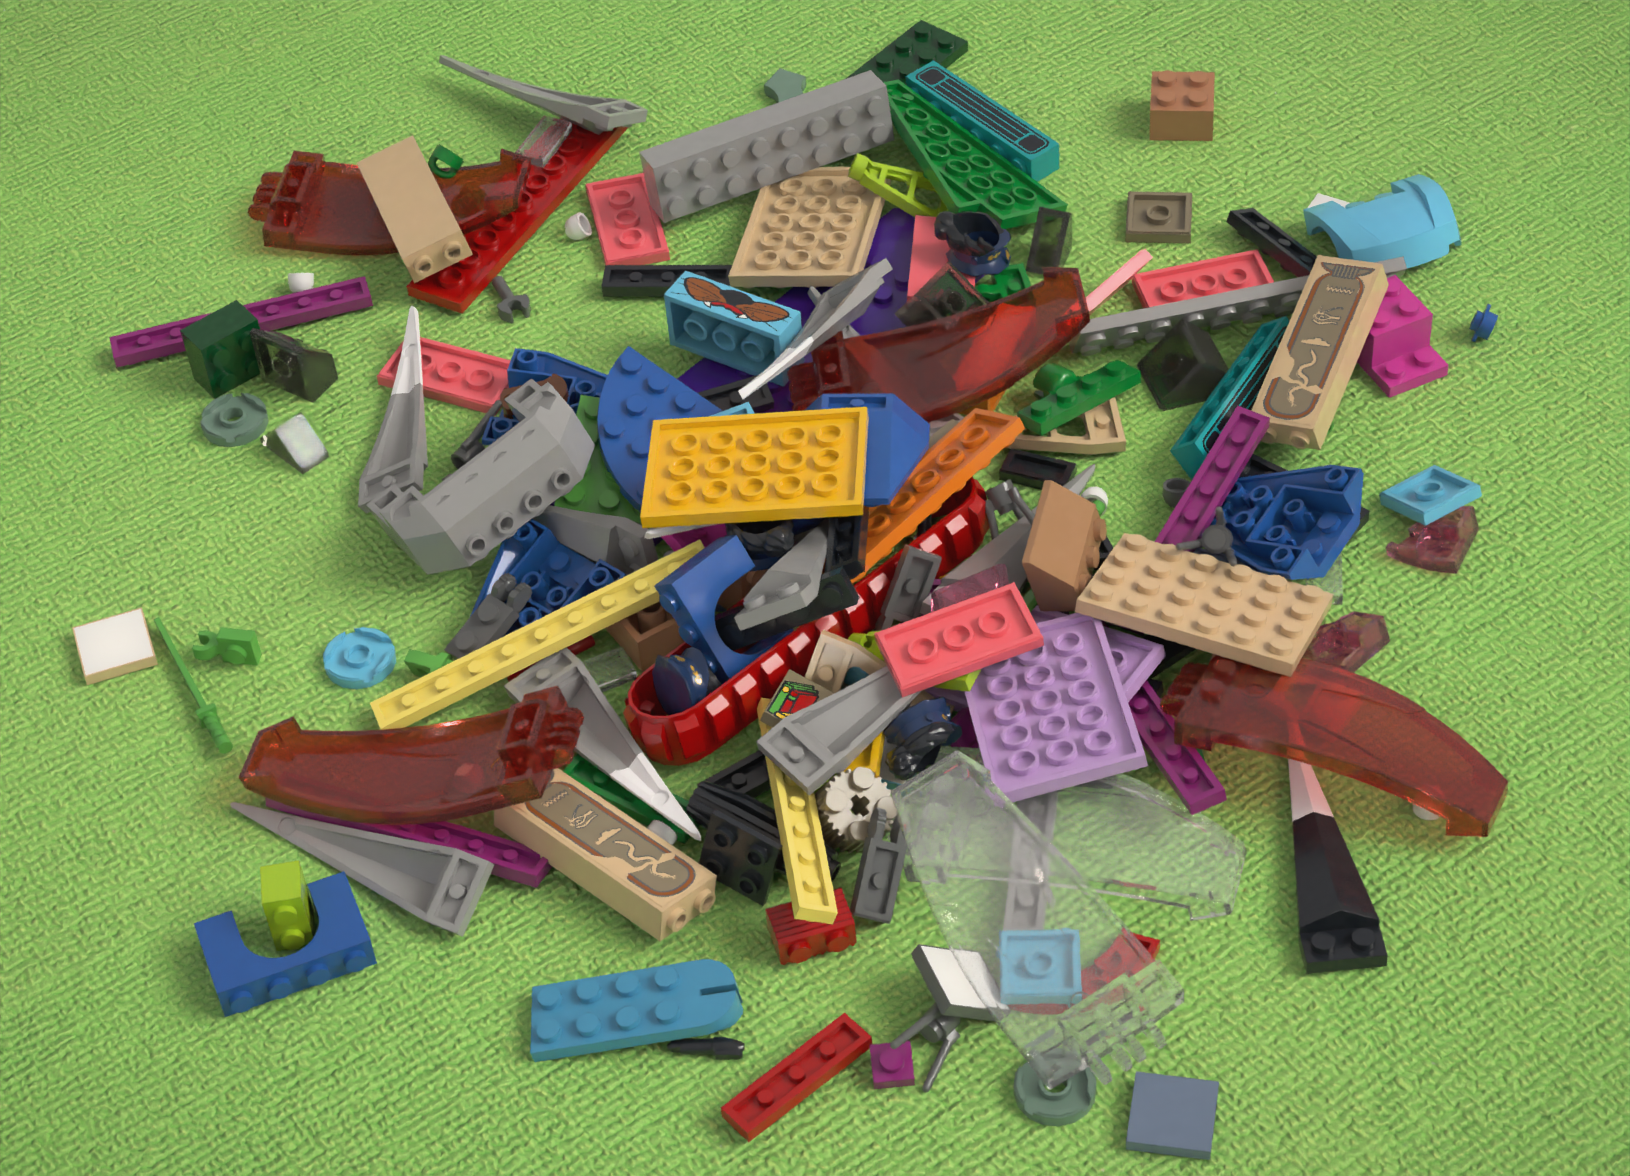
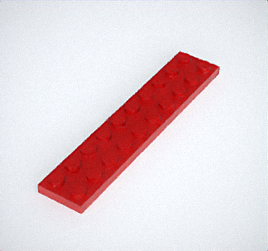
[406,118,629,314]

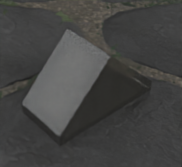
[1026,207,1072,278]
[260,412,329,474]

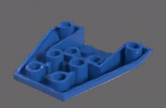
[482,348,608,445]
[804,393,930,507]
[1210,465,1364,580]
[470,519,627,637]

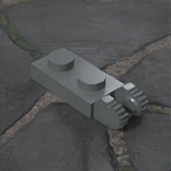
[873,544,942,631]
[444,573,532,660]
[850,807,909,924]

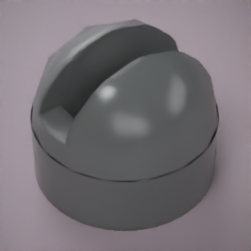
[1163,478,1190,508]

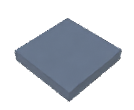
[1126,1071,1219,1160]

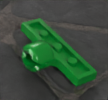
[1017,360,1141,436]

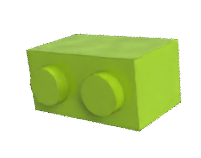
[260,860,315,951]

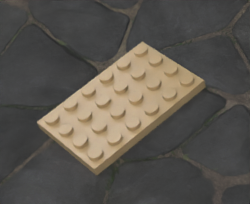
[728,167,891,289]
[1075,533,1334,677]

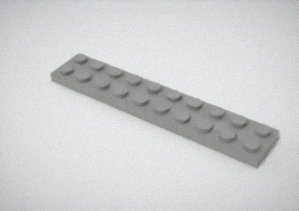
[1068,256,1407,356]

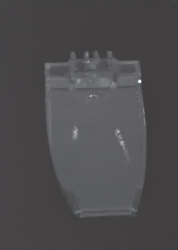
[886,746,1247,921]
[891,750,1184,1090]

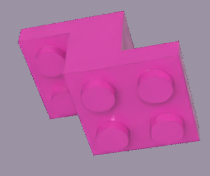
[1357,275,1449,398]

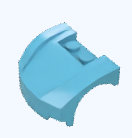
[1303,174,1462,268]

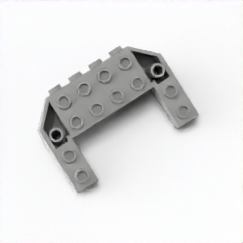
[366,379,595,575]

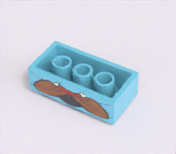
[664,271,805,387]

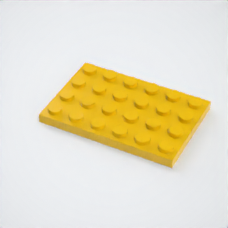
[640,407,869,528]

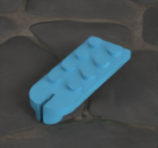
[530,959,743,1062]

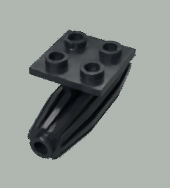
[686,781,841,906]

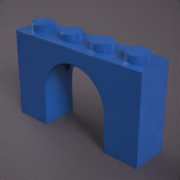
[654,535,794,684]
[194,871,377,1017]

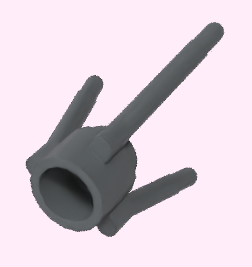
[451,400,502,469]
[985,479,1035,540]
[1176,507,1237,567]
[890,1002,961,1093]

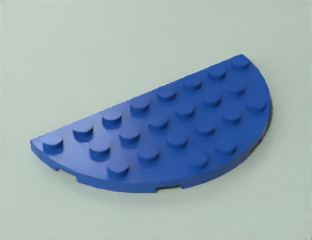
[597,346,827,536]

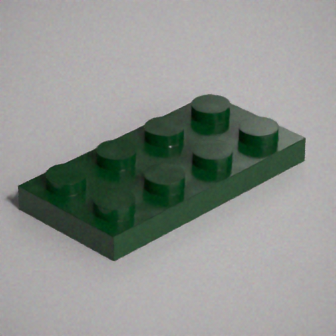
[846,20,968,85]

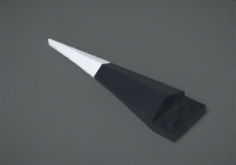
[1286,721,1388,974]

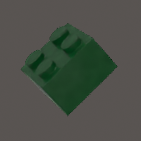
[180,300,270,399]

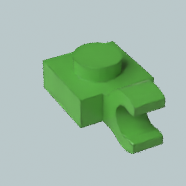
[192,627,262,666]

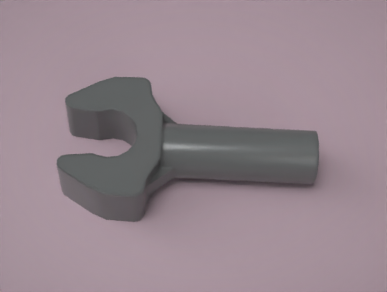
[492,276,531,323]

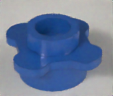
[1469,304,1498,342]

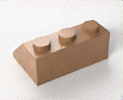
[1022,480,1107,612]

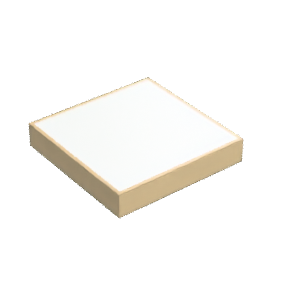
[72,607,158,685]

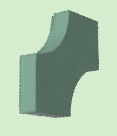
[764,68,806,103]

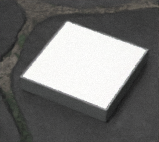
[911,944,1011,1022]

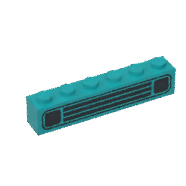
[906,60,1059,182]
[1170,316,1289,480]

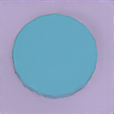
[323,627,396,689]

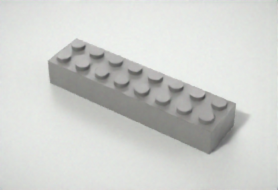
[639,70,894,223]

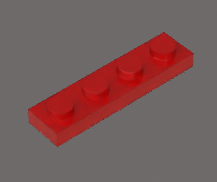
[721,1013,872,1142]

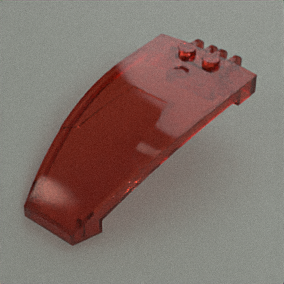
[247,149,531,256]
[787,267,1090,423]
[1159,655,1508,837]
[239,686,584,825]

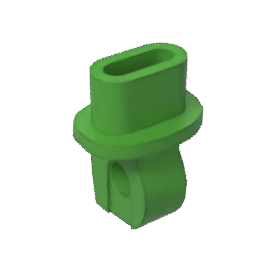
[404,649,455,678]

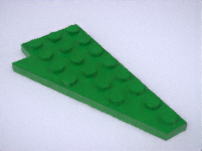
[883,79,1068,229]

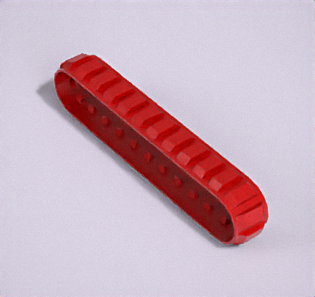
[623,476,989,766]

